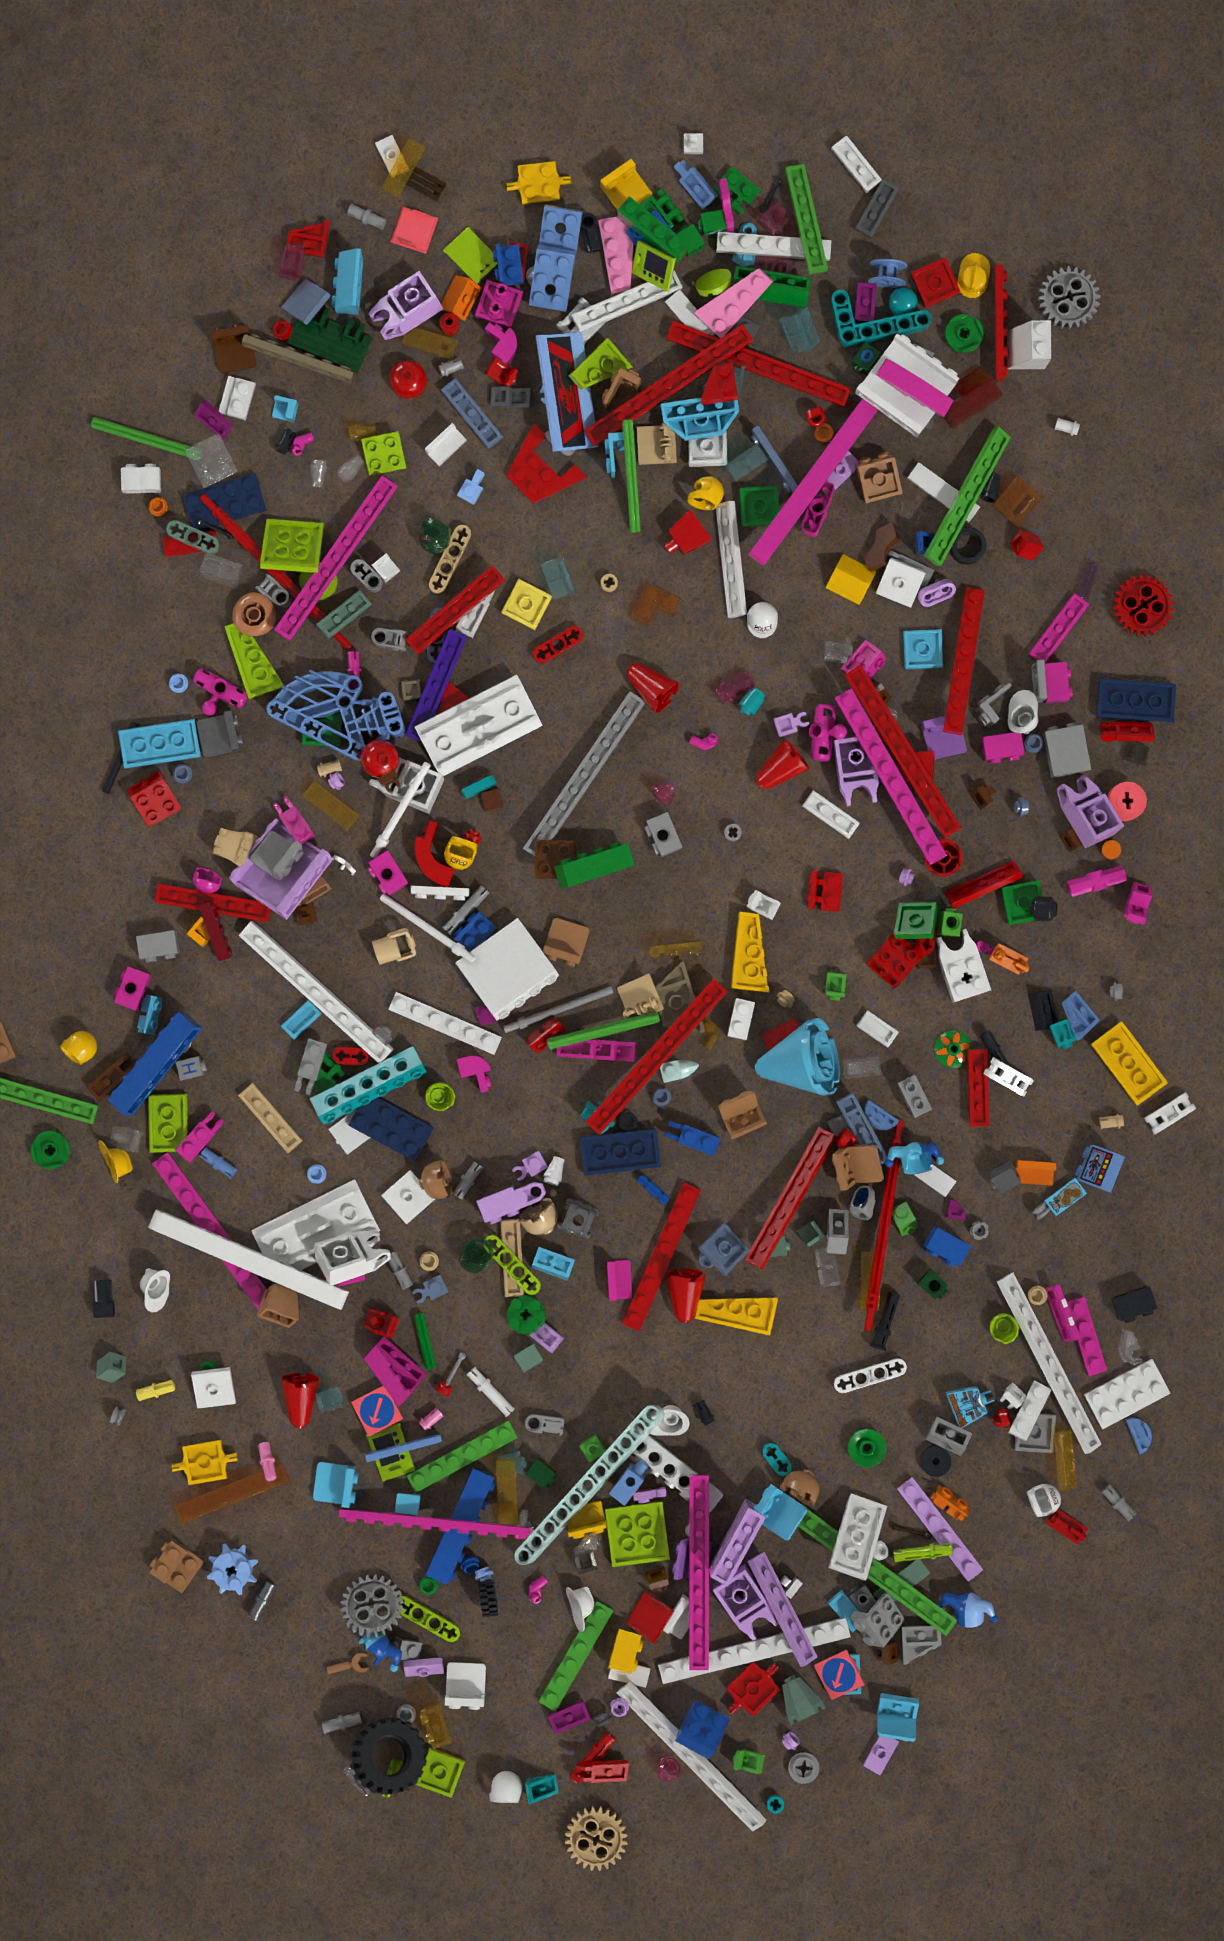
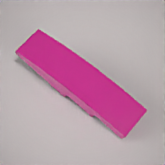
[876,359,954,417]
[557,1040,638,1062]

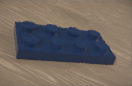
[182,473,267,530]
[1096,679,1176,723]
[348,1097,434,1162]
[580,1129,661,1176]

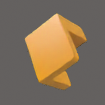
[187,916,210,947]

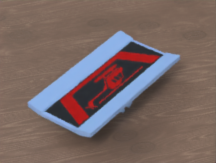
[536,332,599,452]

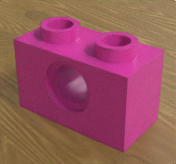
[368,850,409,896]
[113,967,152,1011]

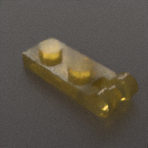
[402,328,459,360]
[649,941,703,958]

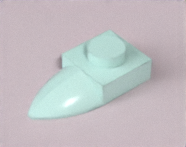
[660,1060,699,1083]

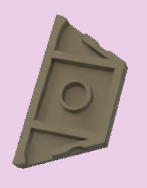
[655,962,705,1033]

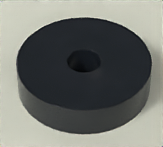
[920,1445,951,1477]

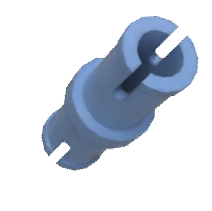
[199,1147,238,1179]

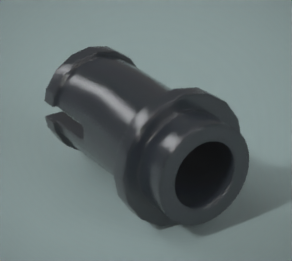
[275,429,296,455]
[694,1400,715,1426]

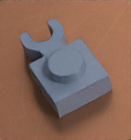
[412,1274,449,1303]

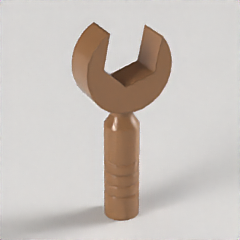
[326,1652,370,1674]

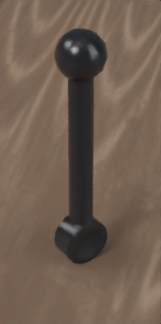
[760,177,782,214]
[197,518,234,539]

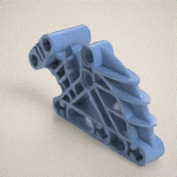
[266,670,406,763]

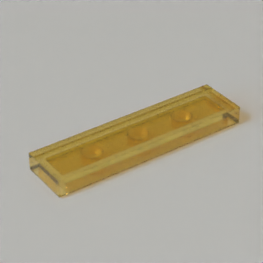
[496,1458,518,1535]

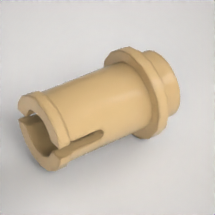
[317,759,342,778]
[1099,1113,1124,1129]

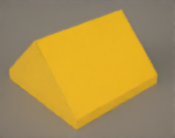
[826,554,877,605]

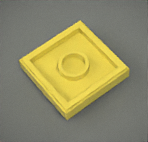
[501,579,552,630]

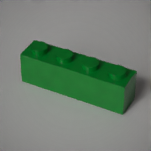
[617,196,688,265]
[733,266,811,308]
[554,841,634,889]

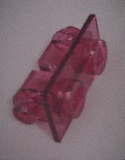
[715,671,755,704]

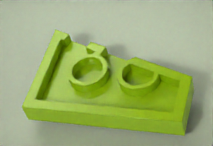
[569,338,632,390]

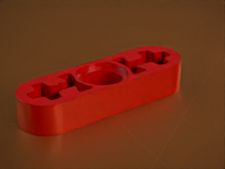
[533,626,583,664]

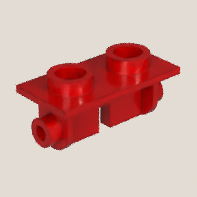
[526,1017,566,1054]
[1046,1509,1088,1545]

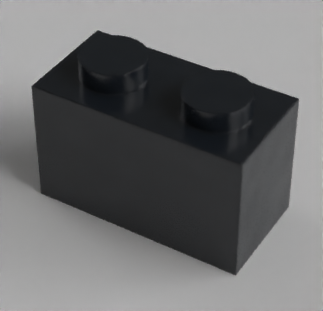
[1111,1286,1158,1323]

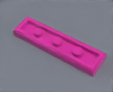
[1028,593,1089,664]

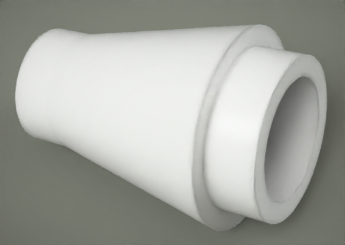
[543,1156,564,1186]

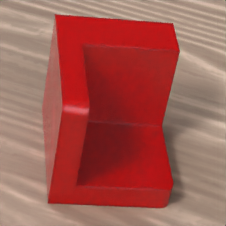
[1010,530,1045,561]

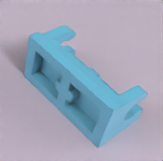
[531,1247,575,1281]

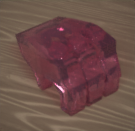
[758,201,794,236]
[279,243,305,282]

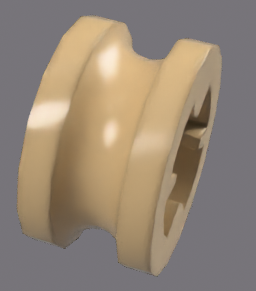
[601,574,618,592]

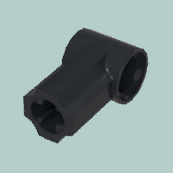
[580,212,603,253]
[93,1280,115,1318]

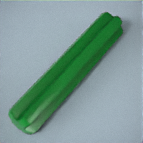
[414,1313,436,1370]

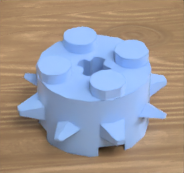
[207,1543,258,1595]

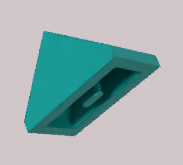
[525,1774,559,1804]

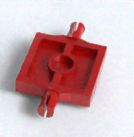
[726,1662,781,1716]

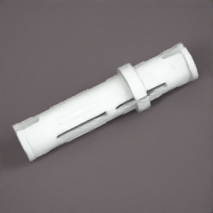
[467,1367,515,1417]

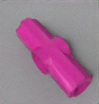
[1066,865,1127,897]

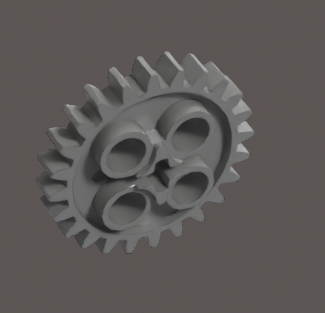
[1038,266,1101,330]
[340,1574,404,1638]

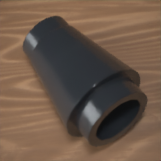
[981,473,1001,503]

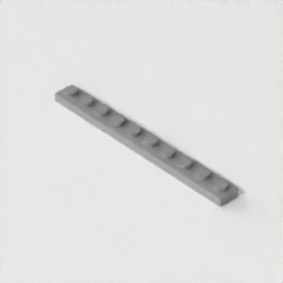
[523,692,646,857]

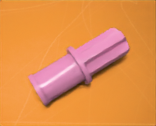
[257,1442,277,1481]

